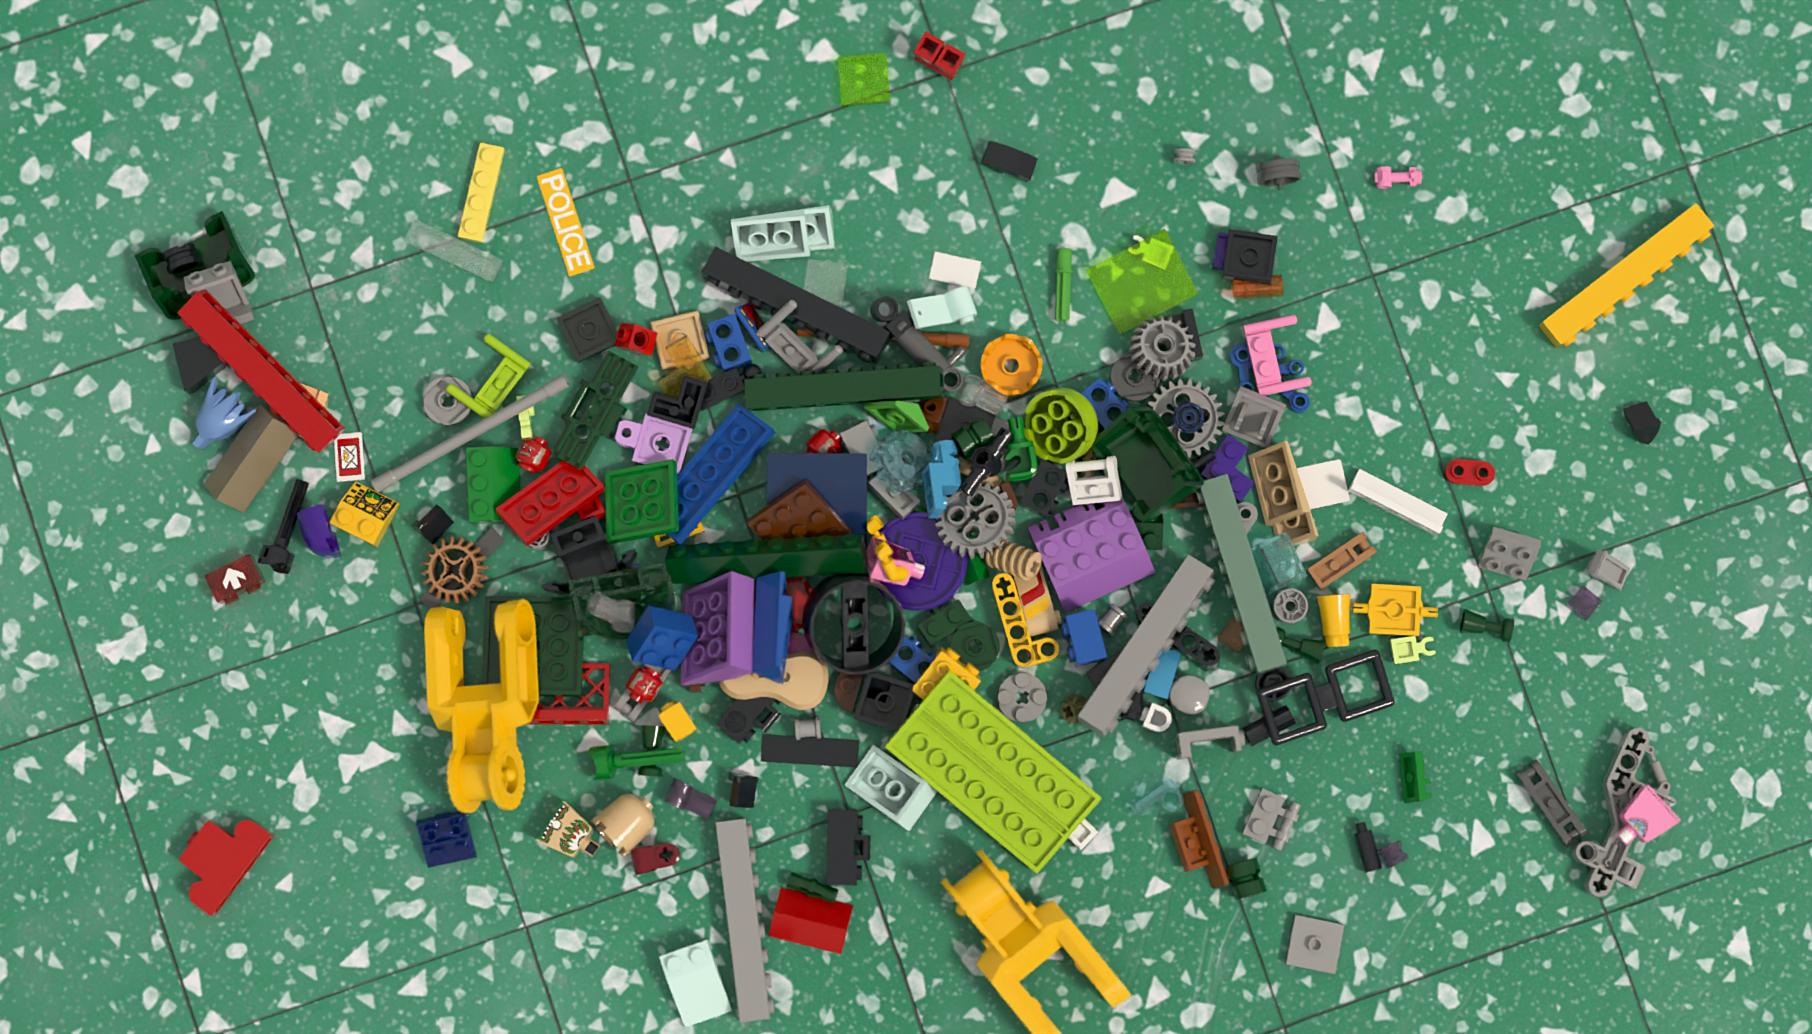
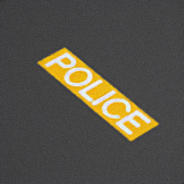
[537,168,595,277]

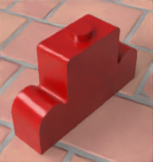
[179,820,275,916]

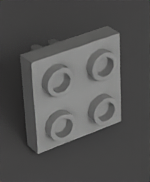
[1222,386,1286,448]
[1478,527,1541,581]

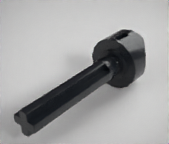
[258,479,309,574]

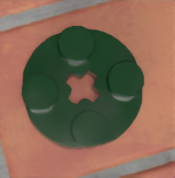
[950,622,1000,671]

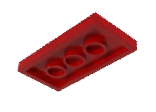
[496,460,605,547]

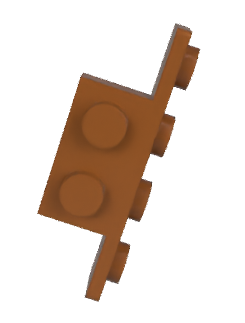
[1169,789,1229,889]

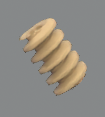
[986,541,1042,581]

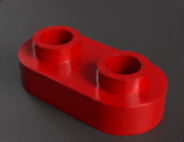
[1444,459,1495,487]

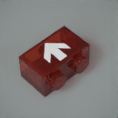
[205,554,266,605]

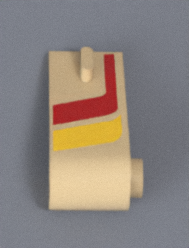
[1014,566,1062,637]

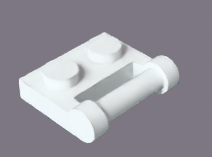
[1066,456,1122,505]

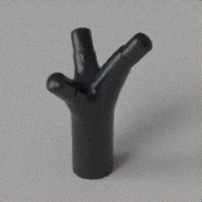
[1191,450,1217,473]

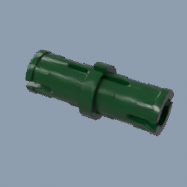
[787,872,839,904]

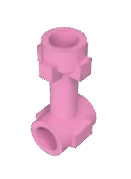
[1374,167,1422,189]

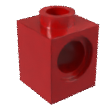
[614,323,658,356]

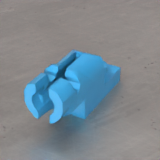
[922,440,961,519]

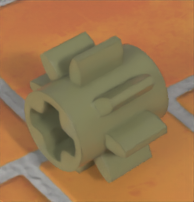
[1060,693,1088,725]

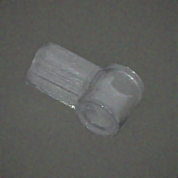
[956,374,1008,417]
[587,592,636,633]

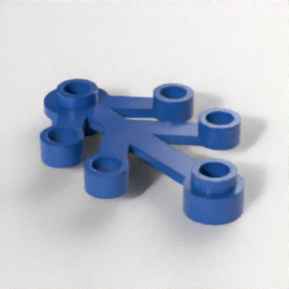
[1230,343,1310,413]

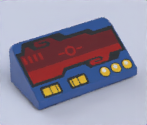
[734,304,771,353]

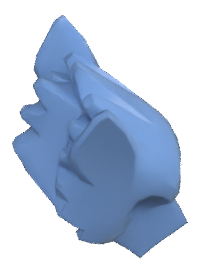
[193,377,256,450]

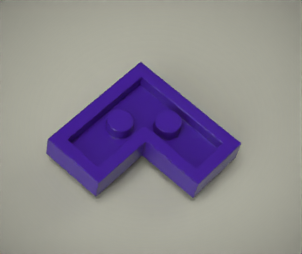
[1200,434,1255,503]

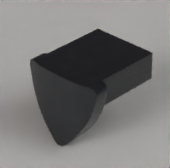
[1624,401,1661,445]
[411,504,454,544]
[728,772,758,808]

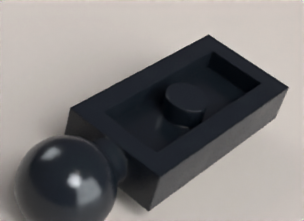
[701,364,762,411]

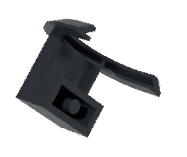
[541,516,638,595]

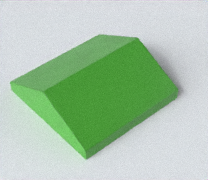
[863,401,929,433]

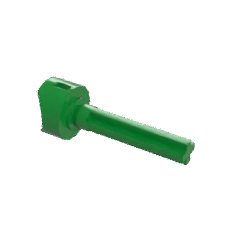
[588,745,685,780]

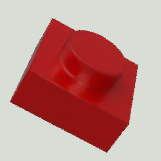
[577,496,606,522]

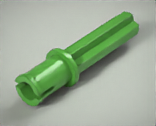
[1054,248,1074,322]

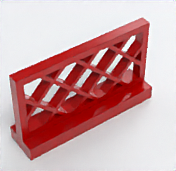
[525,663,610,725]

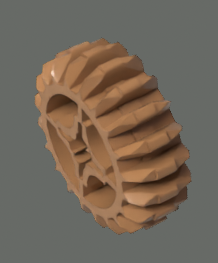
[421,537,489,604]

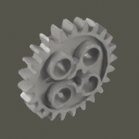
[1147,379,1225,459]
[935,481,1016,559]

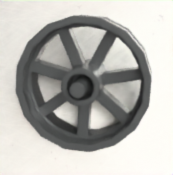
[1256,155,1301,190]

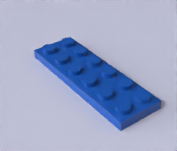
[666,403,776,545]

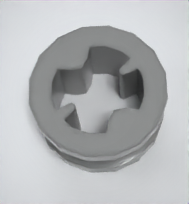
[1174,148,1196,165]

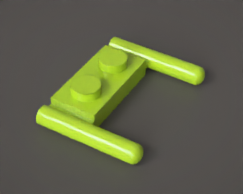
[446,334,531,419]

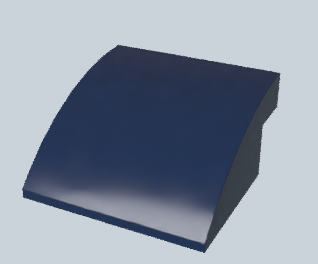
[767,453,867,550]

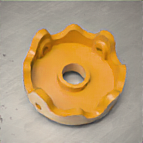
[981,334,1042,397]

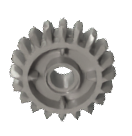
[1129,314,1196,381]

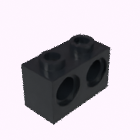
[1019,459,1069,518]

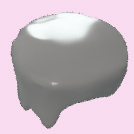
[1170,676,1210,714]

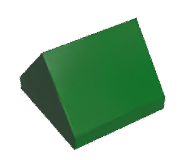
[965,555,990,586]

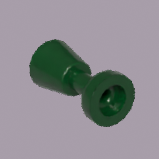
[1460,609,1514,643]
[1276,627,1325,664]
[638,725,665,777]

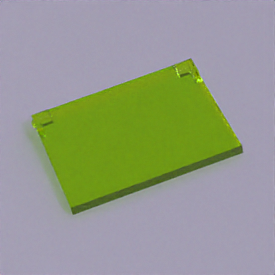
[1087,228,1199,335]

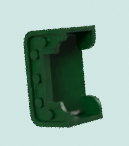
[134,211,255,320]
[1091,407,1204,522]

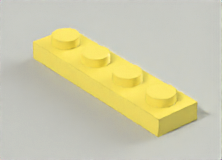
[458,142,505,243]

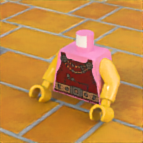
[866,515,925,586]

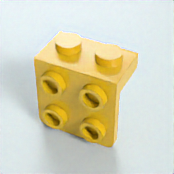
[913,646,981,699]

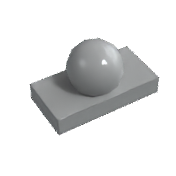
[1587,550,1630,590]

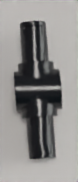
[959,427,1014,497]

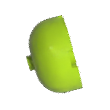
[1024,388,1098,464]

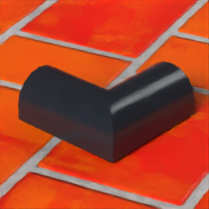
[647,374,708,429]

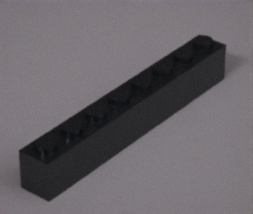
[702,246,891,364]

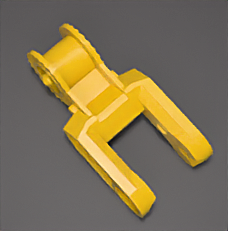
[424,599,539,813]
[940,849,1131,1034]

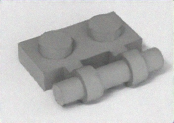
[1242,788,1301,851]

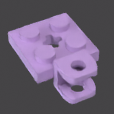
[615,414,693,475]

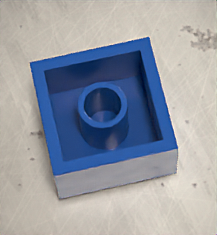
[626,605,698,671]
[1060,609,1107,667]

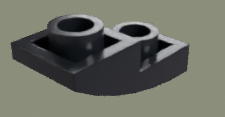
[981,141,1038,182]

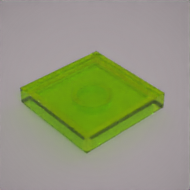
[838,53,890,106]

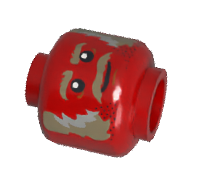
[805,429,842,453]
[515,436,552,474]
[626,665,663,704]

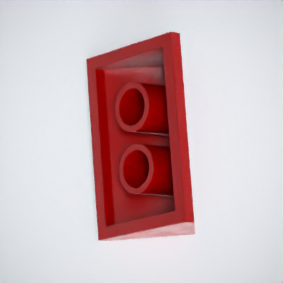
[769,888,853,954]

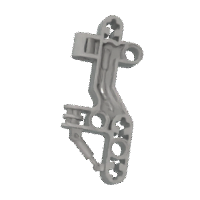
[1572,728,1676,897]

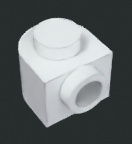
[1139,703,1172,732]

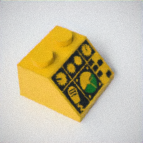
[329,482,400,547]

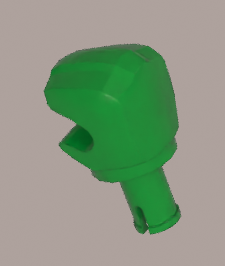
[1004,417,1038,482]

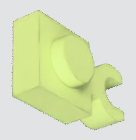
[516,395,535,440]
[1390,636,1436,664]

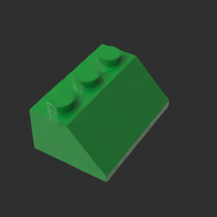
[466,446,520,524]

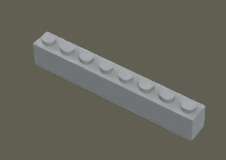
[1078,554,1215,738]
[716,819,775,1023]

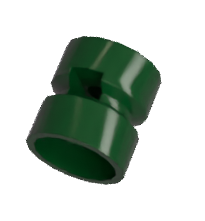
[951,417,995,462]
[1226,857,1267,900]

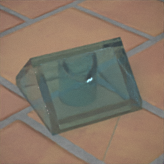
[1251,532,1308,596]

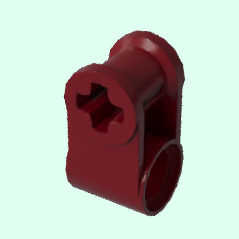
[630,843,680,875]

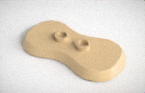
[719,652,828,710]

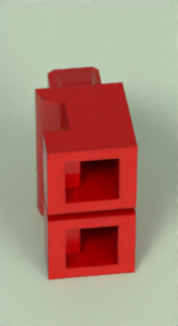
[913,31,966,81]

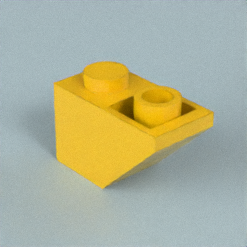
[658,701,698,743]

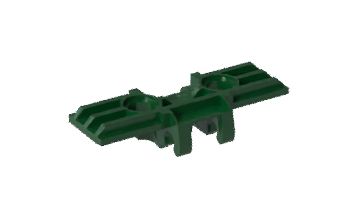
[551,350,639,470]

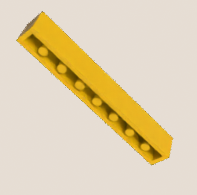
[1538,203,1714,348]

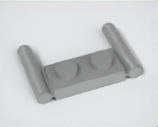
[757,300,843,375]

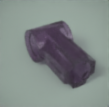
[664,778,717,820]

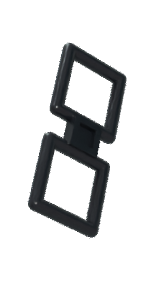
[1256,650,1395,746]

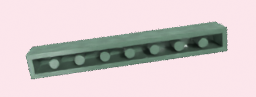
[1195,474,1287,674]

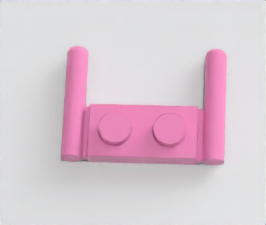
[1243,315,1311,396]

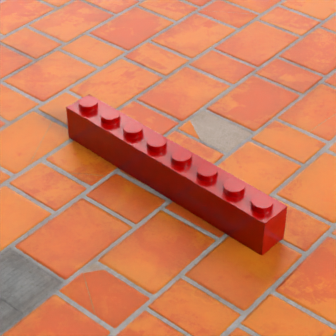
[178,289,346,453]

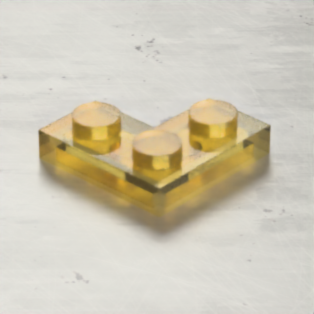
[657,335,712,398]

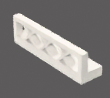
[1347,469,1447,536]

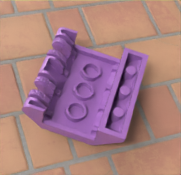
[1027,497,1155,613]

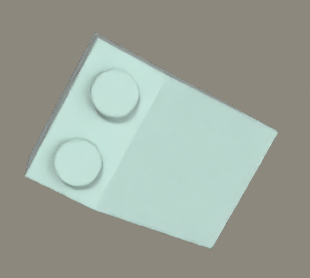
[845,745,938,831]
[659,940,732,1027]

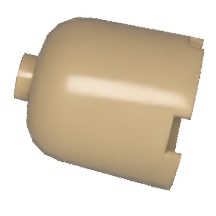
[591,793,655,857]

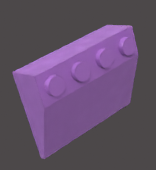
[681,571,754,686]

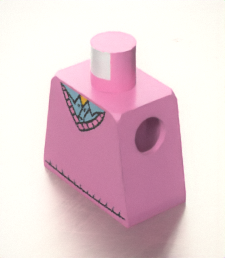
[1616,785,1681,845]

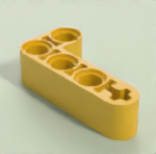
[992,573,1059,668]

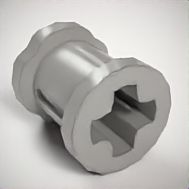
[1098,603,1128,636]
[795,717,821,740]

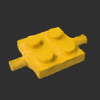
[1352,584,1438,637]

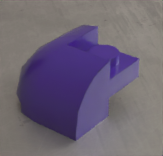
[297,504,342,558]

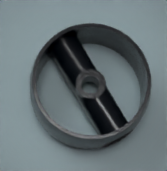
[802,573,905,675]

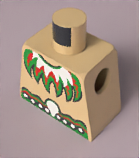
[536,801,600,858]

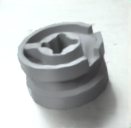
[1272,588,1308,624]

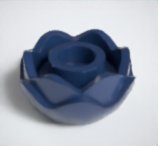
[1174,402,1204,433]

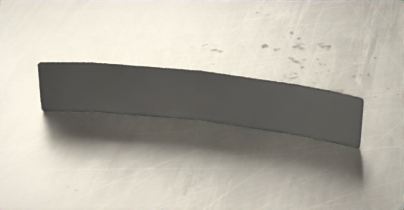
[419,527,504,610]

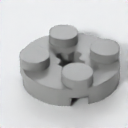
[423,377,472,427]
[997,673,1047,723]

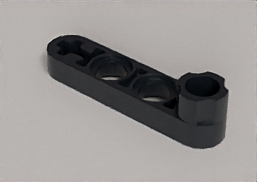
[1137,603,1220,672]

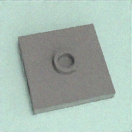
[1285,915,1344,974]

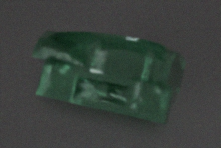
[568,562,676,640]

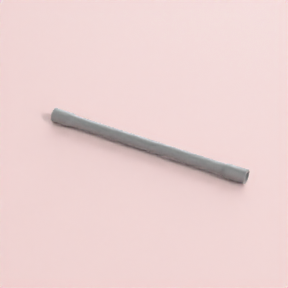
[371,374,570,493]

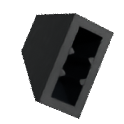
[172,337,229,394]

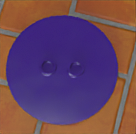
[876,512,968,611]

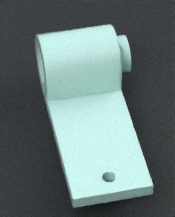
[907,286,978,329]

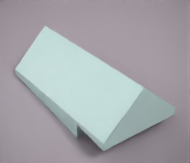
[731,205,835,262]

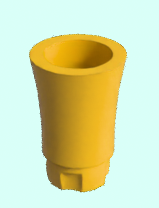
[1316,594,1351,647]

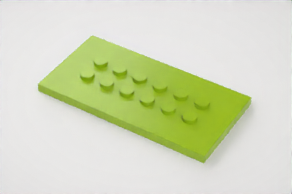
[884,669,1102,874]

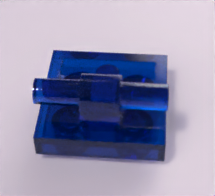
[416,811,477,868]

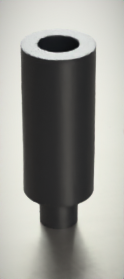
[1354,822,1382,873]

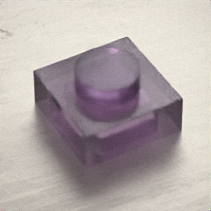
[1566,585,1602,621]

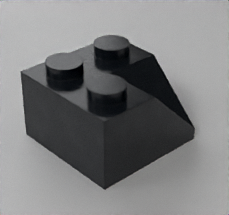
[854,672,914,732]

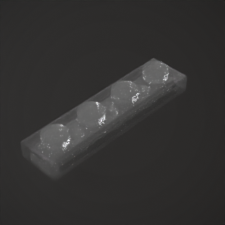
[404,219,504,284]

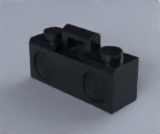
[716,697,781,744]
[827,809,871,885]

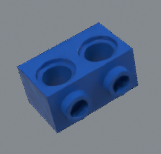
[705,314,752,372]
[1081,377,1130,431]
[888,636,935,684]

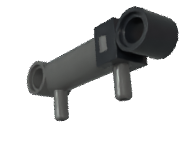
[870,296,966,393]

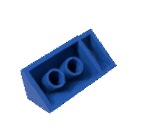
[752,571,794,684]

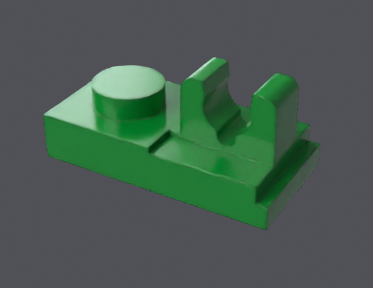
[1399,751,1432,803]

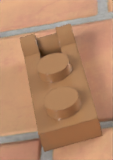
[1307,532,1377,590]

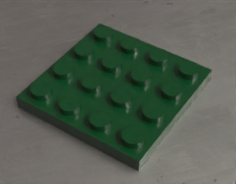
[482,596,585,697]

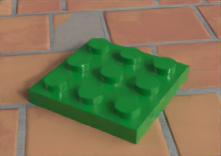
[605,459,679,544]

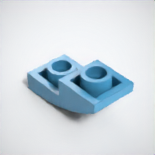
[1143,649,1181,700]

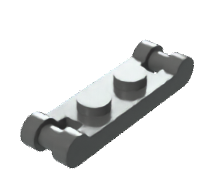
[1515,759,1587,847]

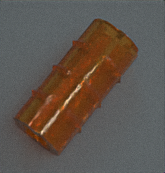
[1232,274,1283,300]

